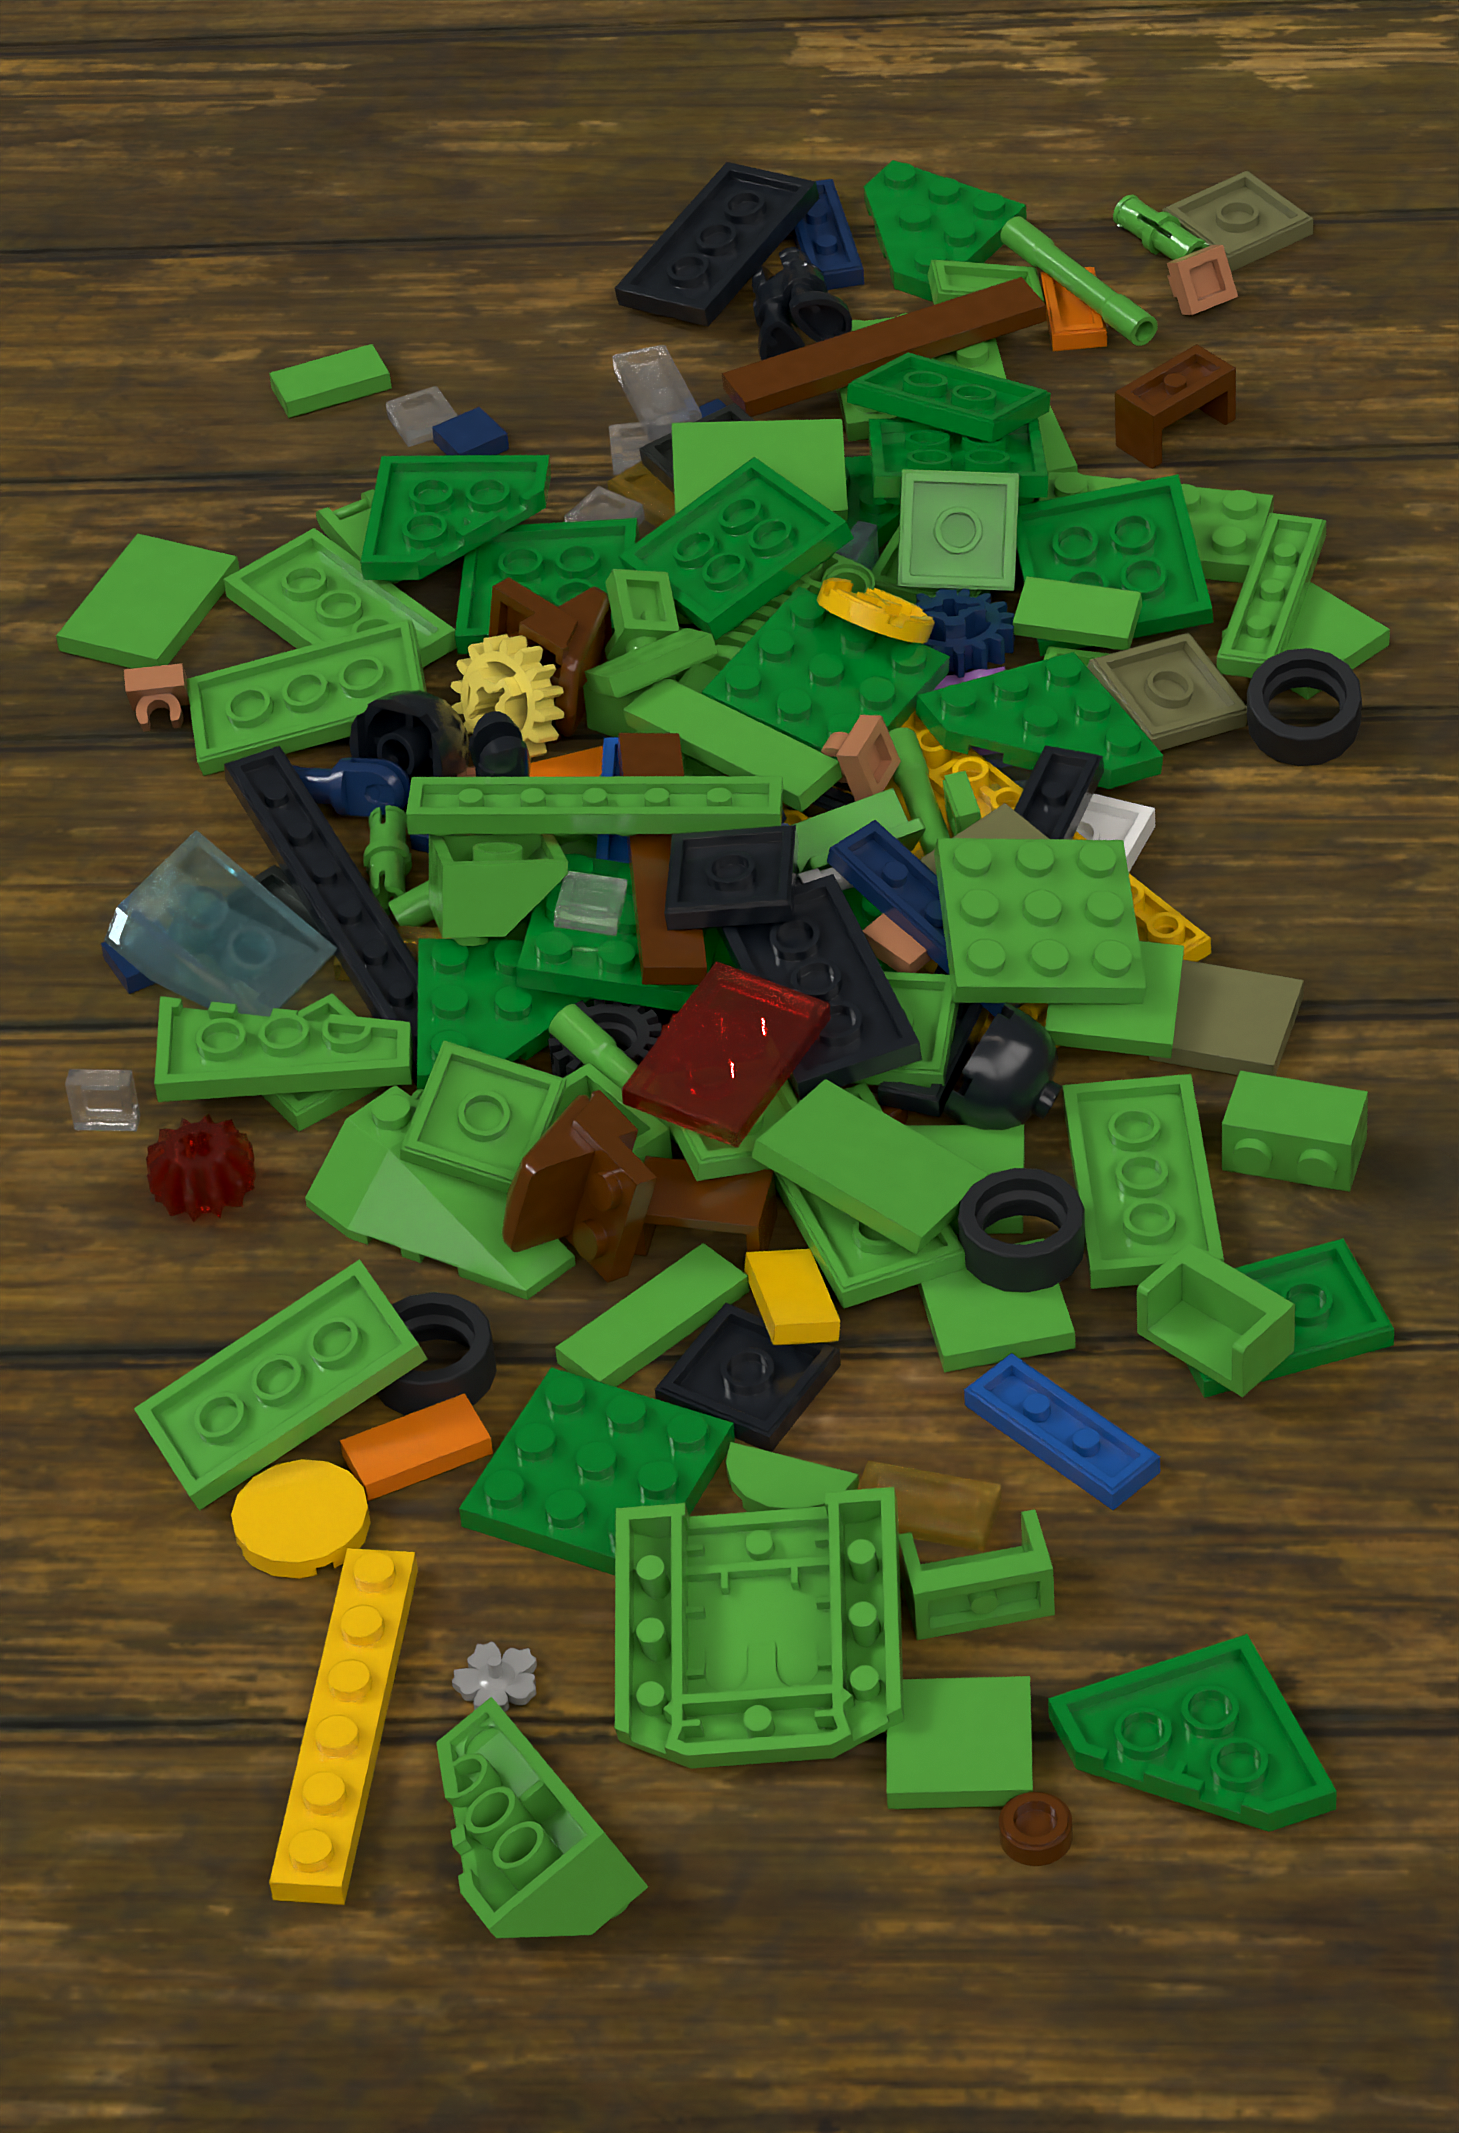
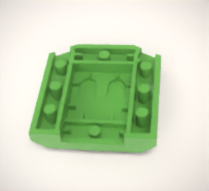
[615,1487,904,1769]

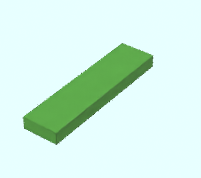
[1217,513,1326,678]
[623,677,843,812]

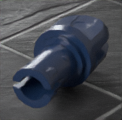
[292,757,411,818]

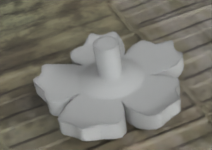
[452,1642,537,1712]

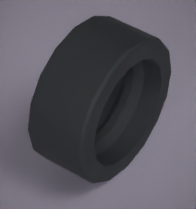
[1247,648,1362,766]
[958,1168,1085,1292]
[376,1292,497,1416]

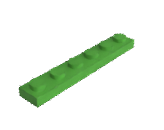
[406,776,783,837]

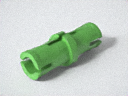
[1113,195,1209,260]
[363,805,412,915]

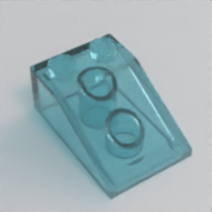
[104,830,337,1017]

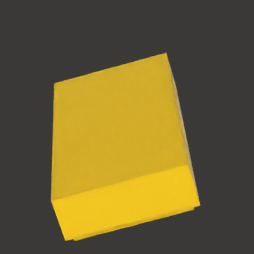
[744,1249,840,1345]

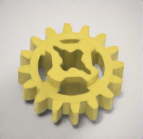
[451,634,564,761]

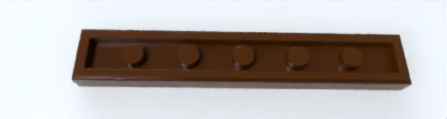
[722,277,1047,417]
[618,733,707,985]

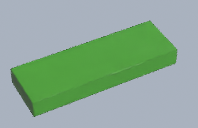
[555,1243,749,1387]

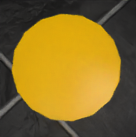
[817,577,935,644]
[231,1459,371,1579]

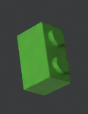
[1222,1070,1368,1192]

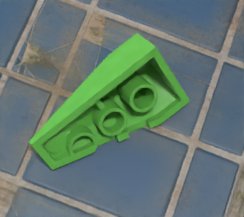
[305,1085,576,1300]
[436,1696,648,1938]

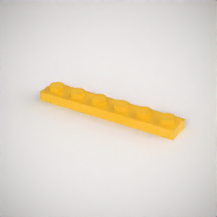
[269,1548,418,1905]

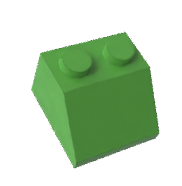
[429,834,568,946]

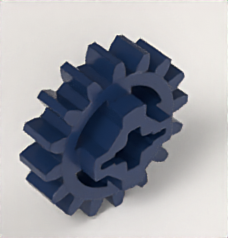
[912,589,1015,678]

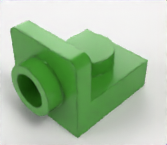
[605,569,680,661]

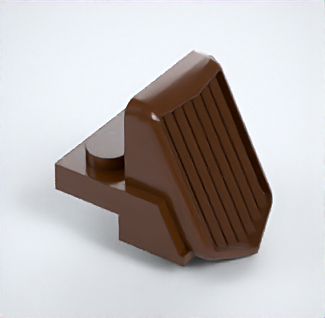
[489,577,612,744]
[502,1090,657,1283]

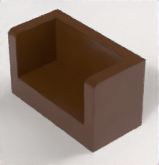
[1115,344,1236,469]
[634,1156,778,1256]

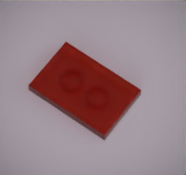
[621,961,831,1148]

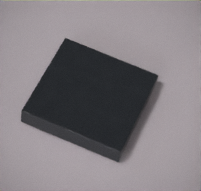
[664,825,799,930]
[654,1303,841,1452]

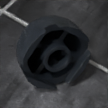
[349,690,470,813]
[943,1002,1063,1130]

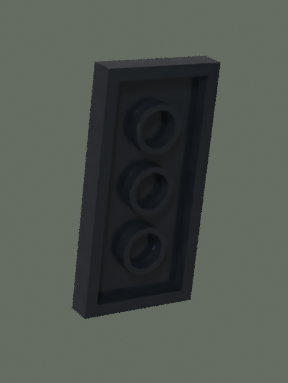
[614,162,820,327]
[717,874,922,1100]

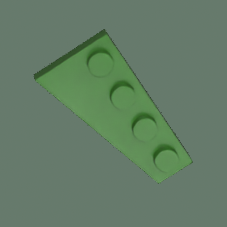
[154,996,413,1102]

